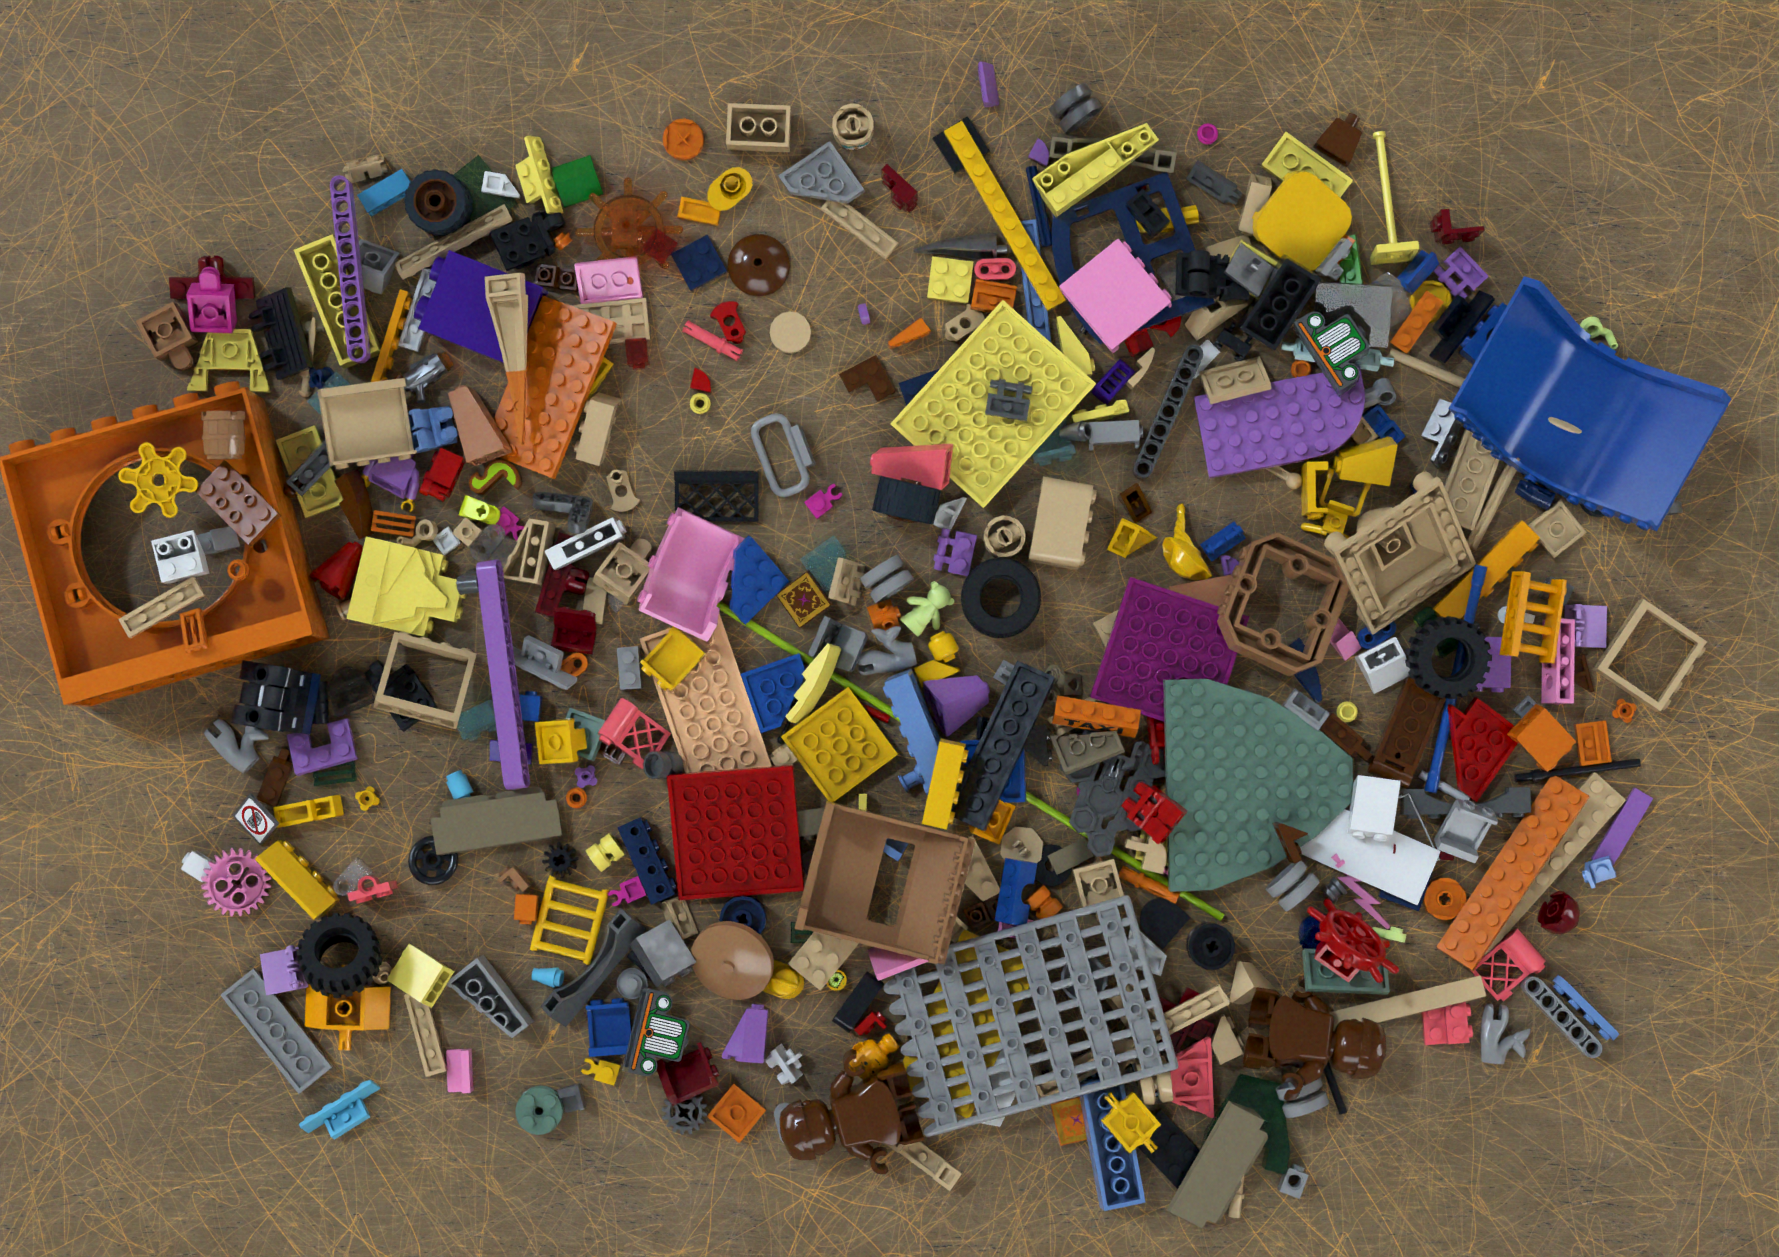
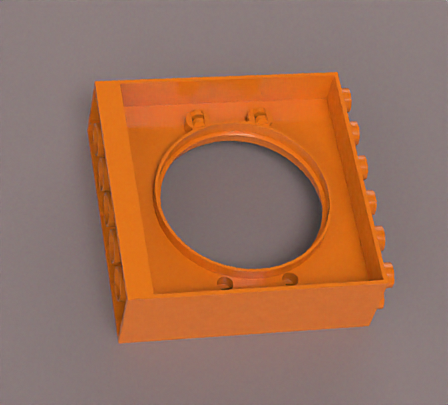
[0,381,330,707]

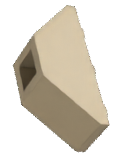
[1184,296,1248,341]

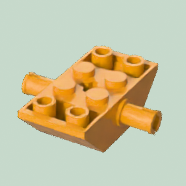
[305,964,391,1050]

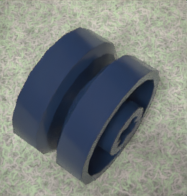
[719,895,767,934]

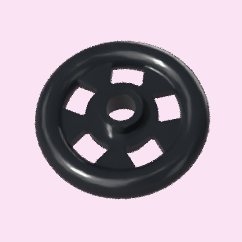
[408,835,458,885]

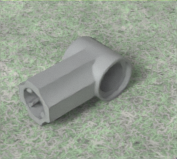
[1364,378,1396,409]

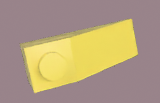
[1056,316,1095,377]

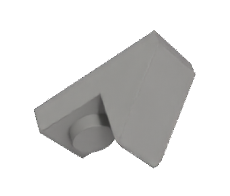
[196,527,240,556]

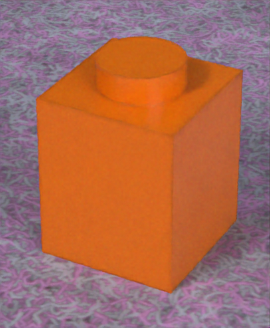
[514,893,539,925]

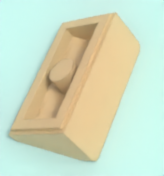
[660,896,698,940]

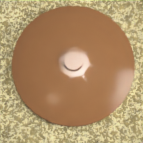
[691,921,774,1000]

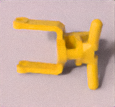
[1301,468,1371,539]

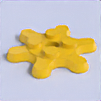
[118,442,198,518]

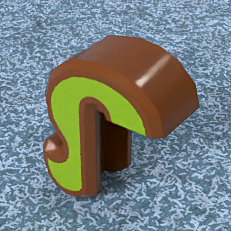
[469,459,522,495]

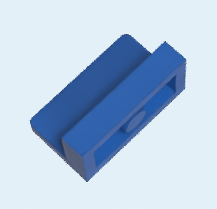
[1395,250,1439,295]

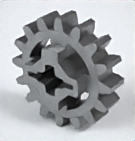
[662,1096,708,1135]

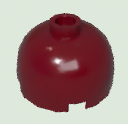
[1537,891,1580,934]

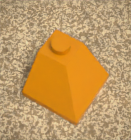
[968,799,1016,844]

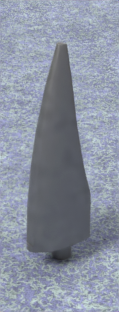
[913,233,1007,261]

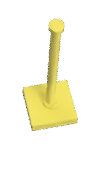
[1370,131,1419,265]

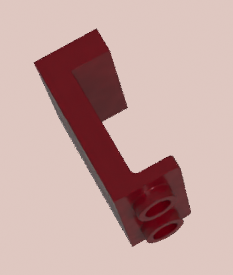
[657,1042,720,1106]

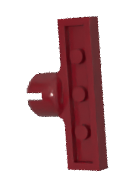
[169,255,255,299]
[535,532,589,618]

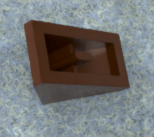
[1117,483,1152,523]

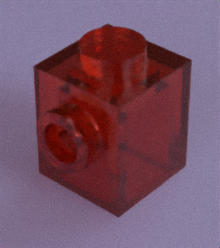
[625,337,650,370]

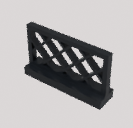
[674,470,759,522]

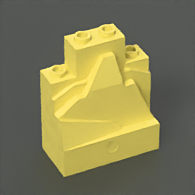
[346,537,467,638]

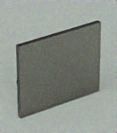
[1313,282,1393,348]

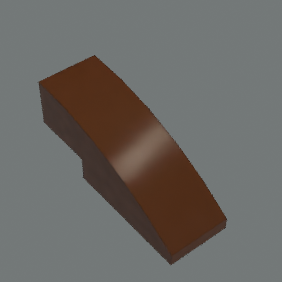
[335,470,374,540]

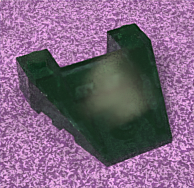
[1200,1073,1290,1174]

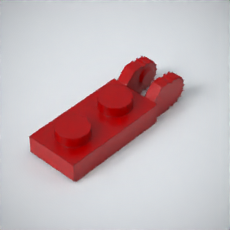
[1146,716,1165,765]

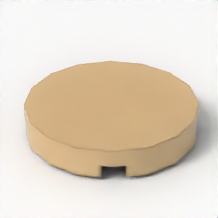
[769,311,811,354]

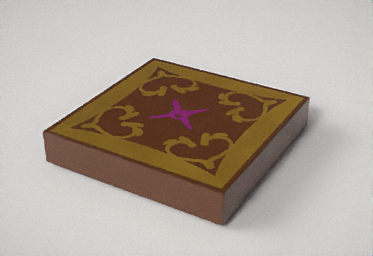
[776,570,833,629]

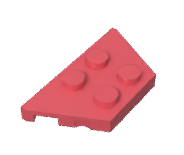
[1170,1037,1214,1118]

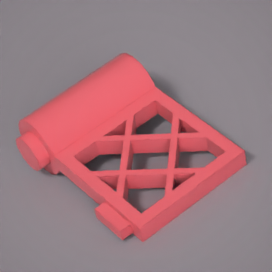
[598,698,671,769]
[1469,928,1546,1002]

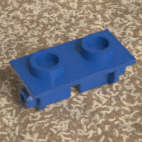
[1200,521,1246,562]

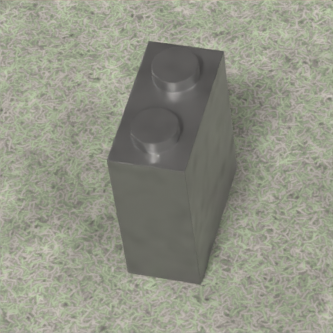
[630,919,696,988]

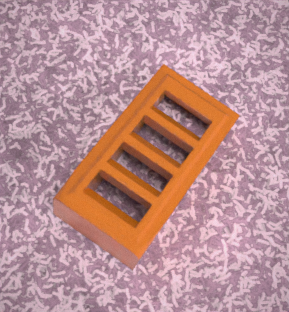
[888,318,931,349]

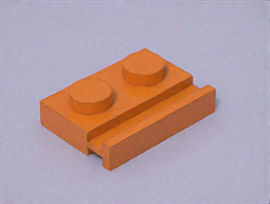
[971,279,1017,313]
[1574,720,1612,766]

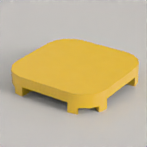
[1252,171,1352,271]

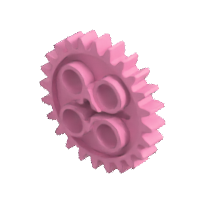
[201,848,271,917]

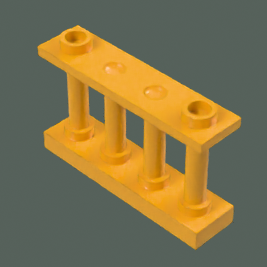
[1499,571,1567,664]

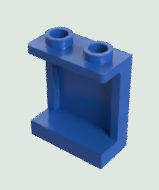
[586,998,632,1057]

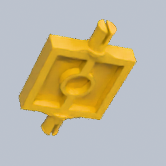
[1101,1092,1161,1153]

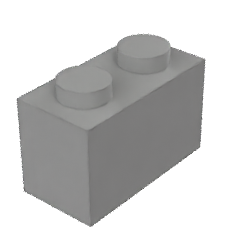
[617,646,643,691]

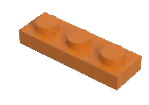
[1390,290,1444,354]

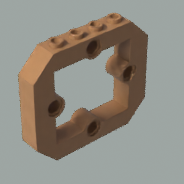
[1217,532,1349,676]

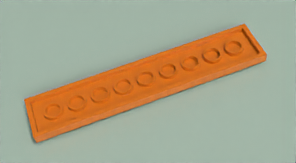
[1436,776,1590,971]

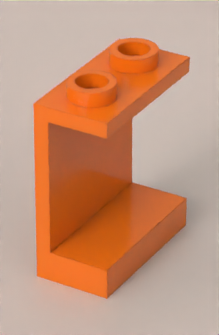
[1507,704,1576,772]

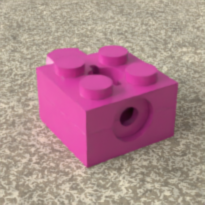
[187,267,237,333]

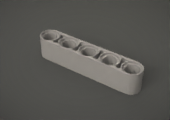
[1520,975,1602,1058]

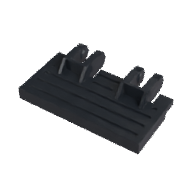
[248,287,313,380]

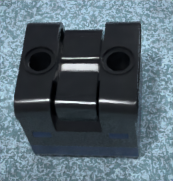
[231,660,321,735]

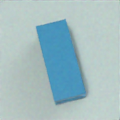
[357,169,411,217]

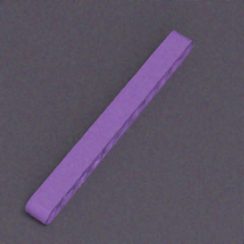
[476,559,530,790]

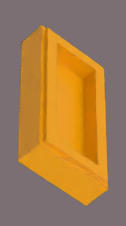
[677,196,721,226]

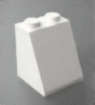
[1347,775,1400,841]

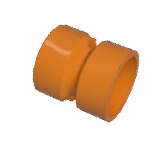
[1024,884,1063,920]

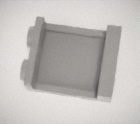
[1434,798,1498,863]

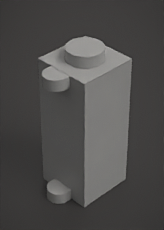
[1088,420,1143,451]

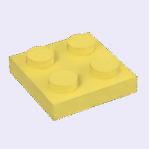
[927,256,973,304]

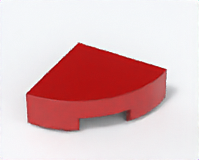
[690,368,711,393]

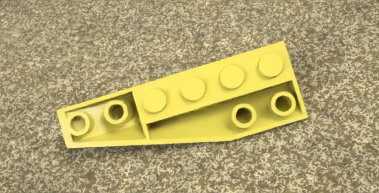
[1032,123,1159,217]

